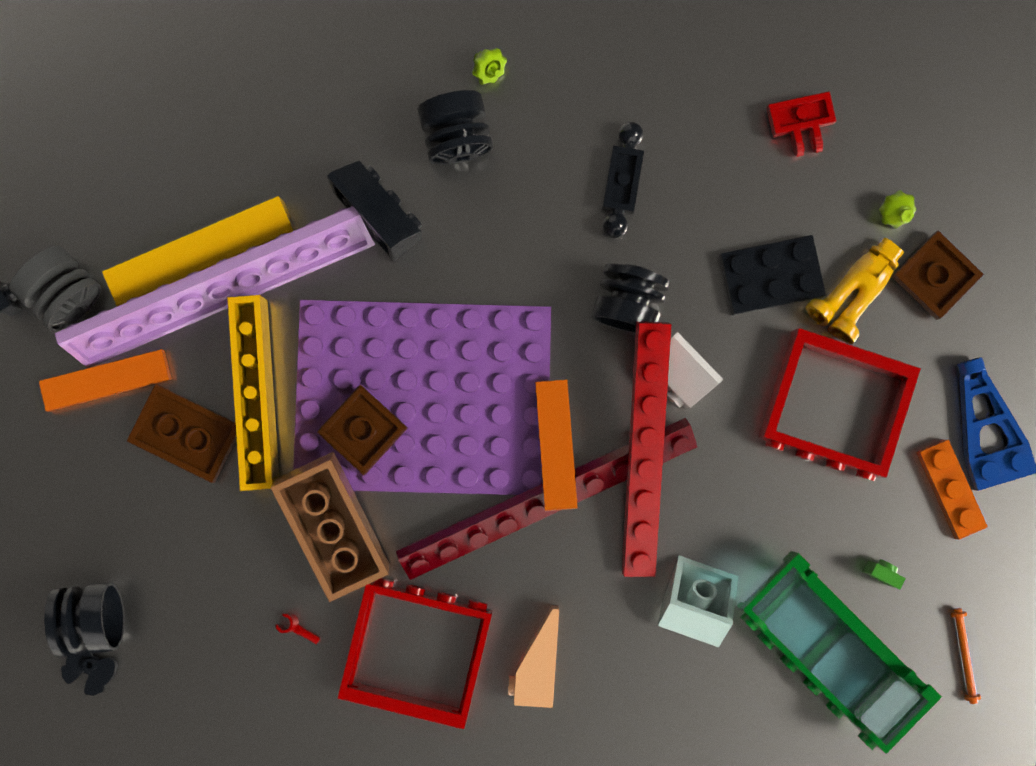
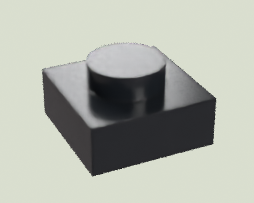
[0,281,23,316]

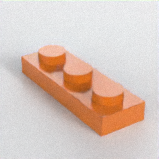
[916,440,988,540]

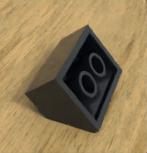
[327,161,422,262]

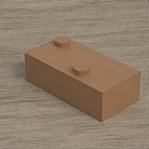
[271,451,390,602]

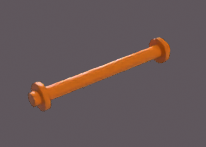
[950,608,981,704]

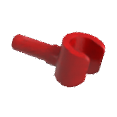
[275,613,320,645]

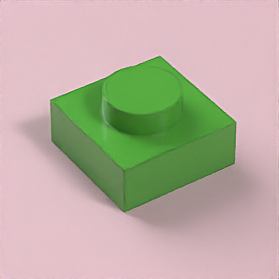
[862,559,906,590]

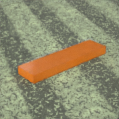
[39,349,172,412]
[535,380,578,511]

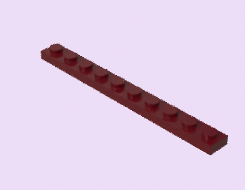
[396,418,698,580]

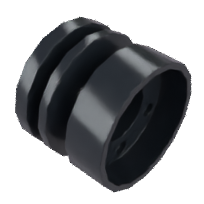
[417,90,494,165]
[591,263,670,333]
[44,582,124,657]

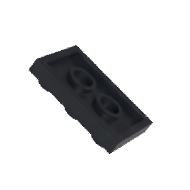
[719,235,826,316]

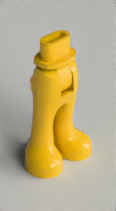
[805,238,904,344]

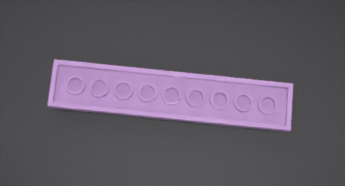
[55,206,375,368]

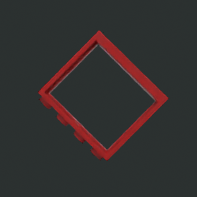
[758,328,921,482]
[337,577,493,729]

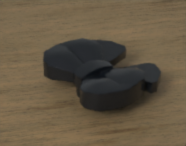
[61,649,118,696]

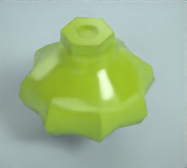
[472,48,507,85]
[879,190,917,229]

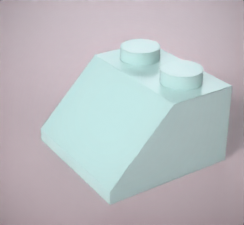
[658,555,739,647]

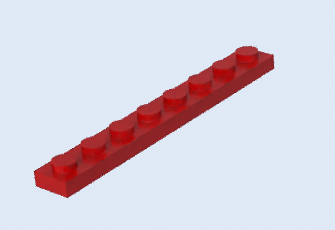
[622,321,672,577]

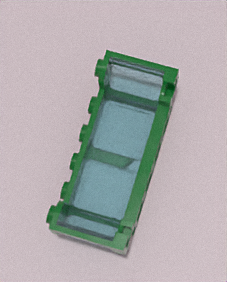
[737,551,942,754]

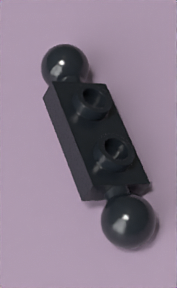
[602,122,644,238]

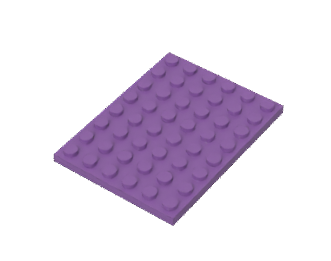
[293,300,551,495]

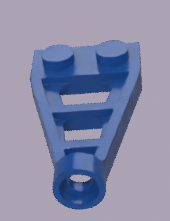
[957,357,1036,491]

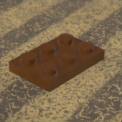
[127,384,237,483]

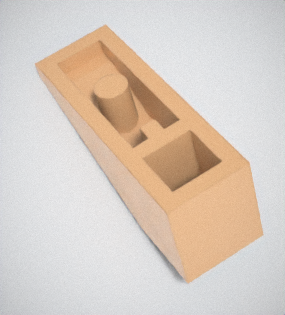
[508,605,559,708]

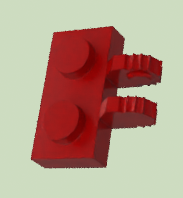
[766,91,837,157]

